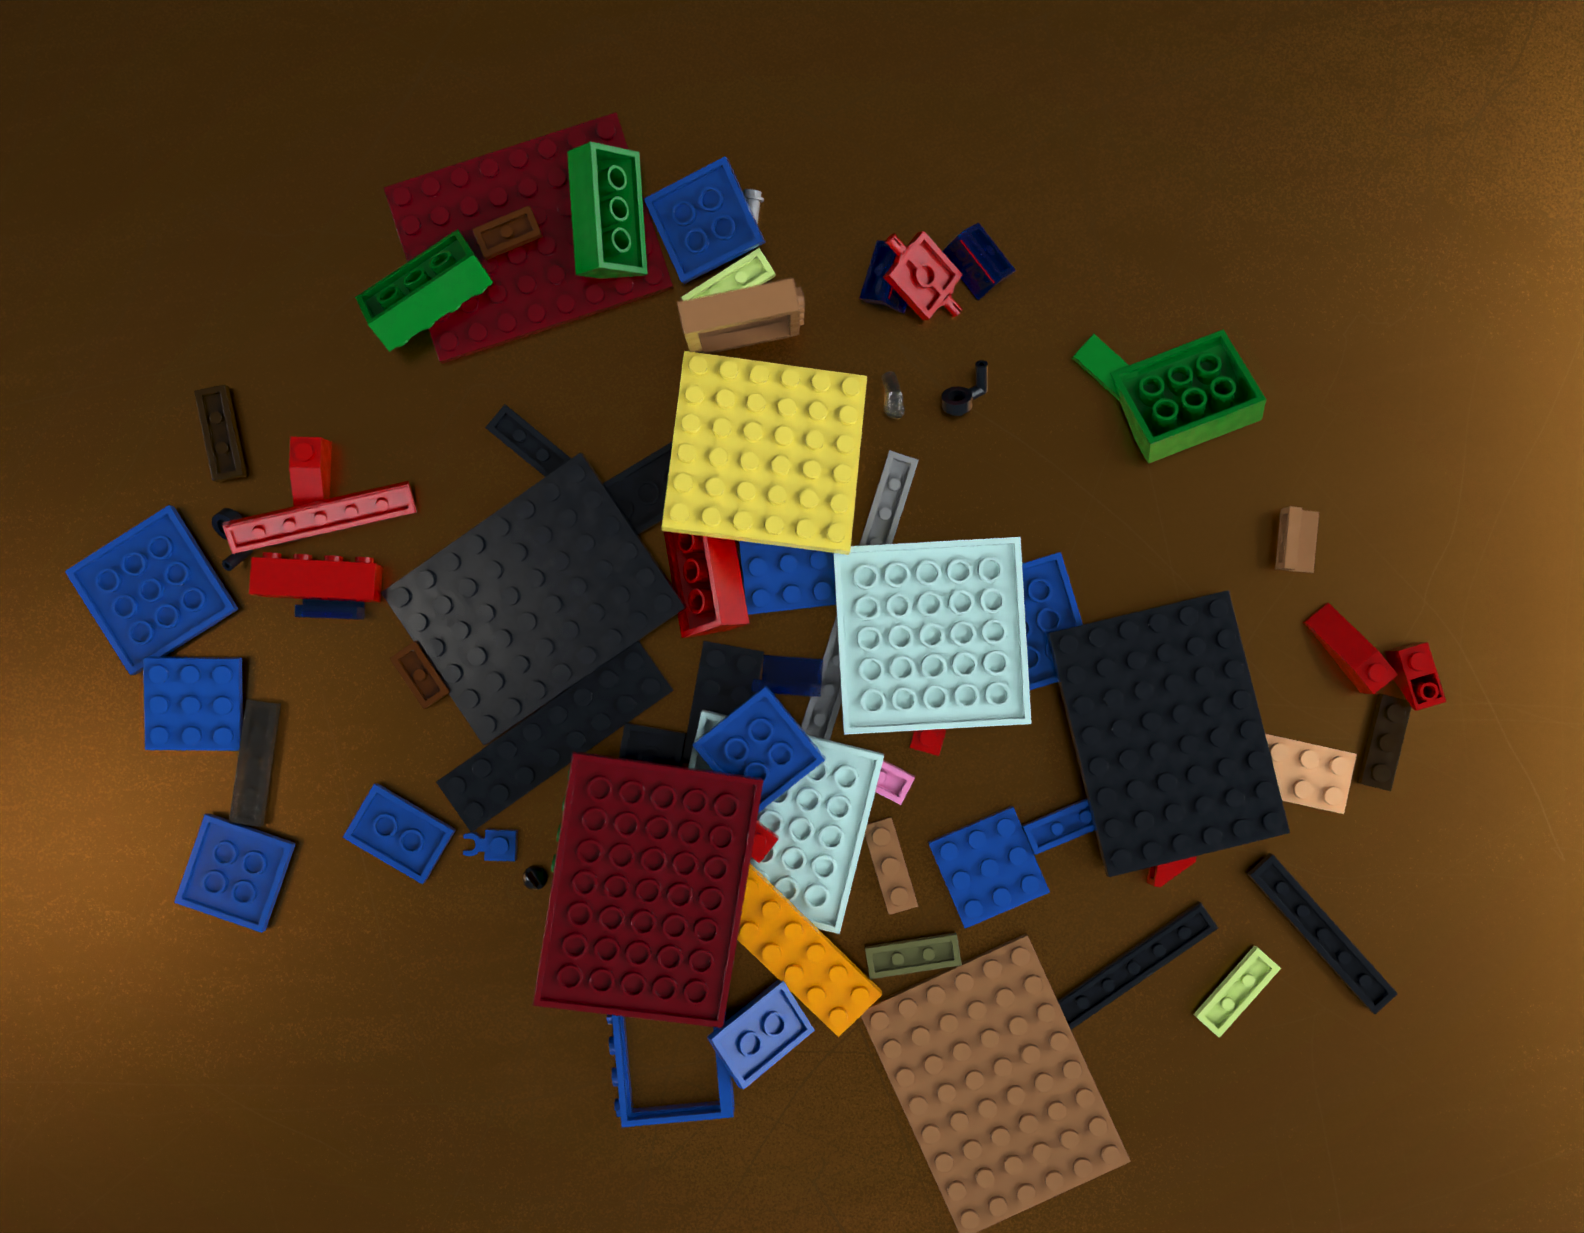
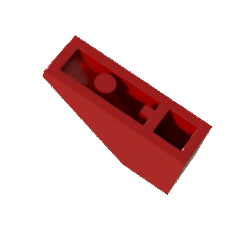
[289,436,332,533]
[1303,603,1398,694]

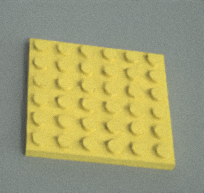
[661,351,867,555]

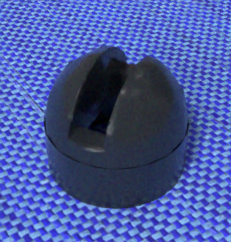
[523,864,549,890]

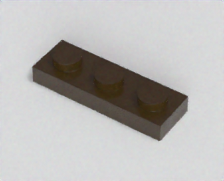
[194,384,247,482]
[1357,694,1411,791]

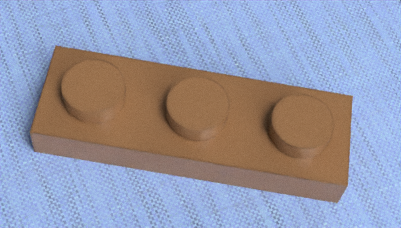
[865,816,918,915]

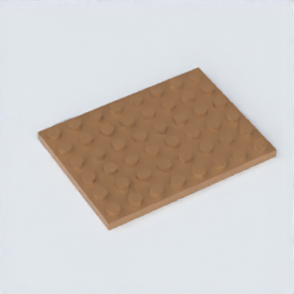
[861,933,1131,1233]

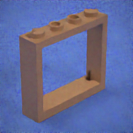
[677,278,805,354]

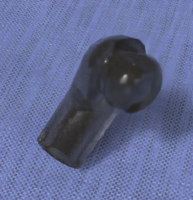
[881,372,905,419]

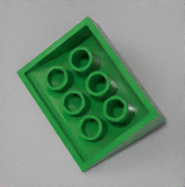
[1110,329,1267,464]

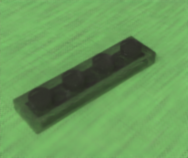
[229,699,281,827]

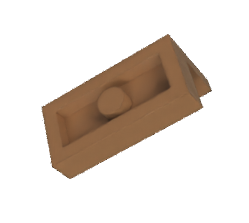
[1275,506,1319,573]

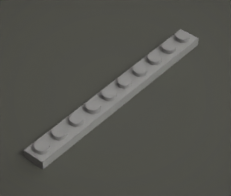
[801,450,919,740]

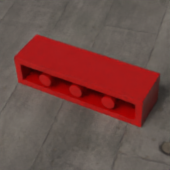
[249,552,383,603]

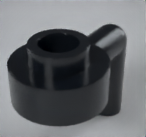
[942,360,988,416]
[212,508,253,571]

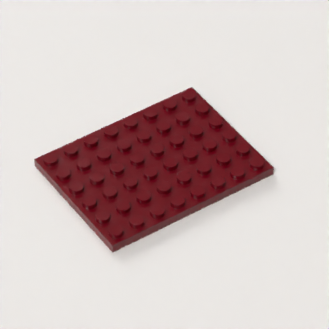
[383,112,674,364]
[533,751,764,1028]

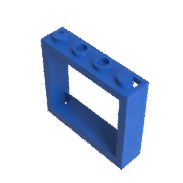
[606,1011,735,1127]

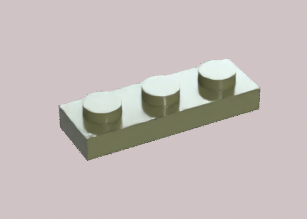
[865,932,962,979]

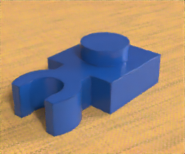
[463,828,518,862]

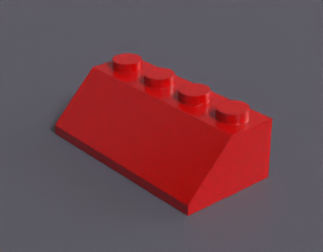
[663,531,750,638]

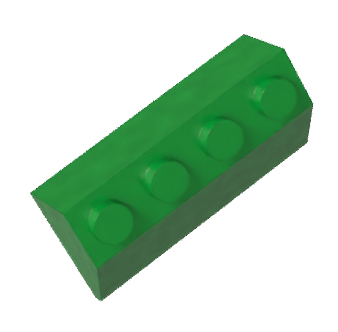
[567,141,648,279]
[355,229,493,352]

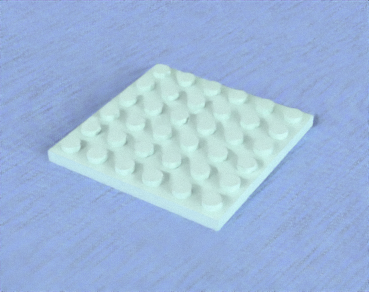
[833,537,1031,735]
[688,710,884,934]

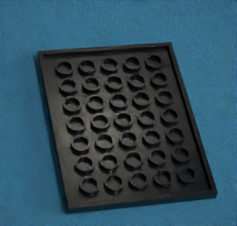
[381,453,687,745]
[1047,590,1290,877]

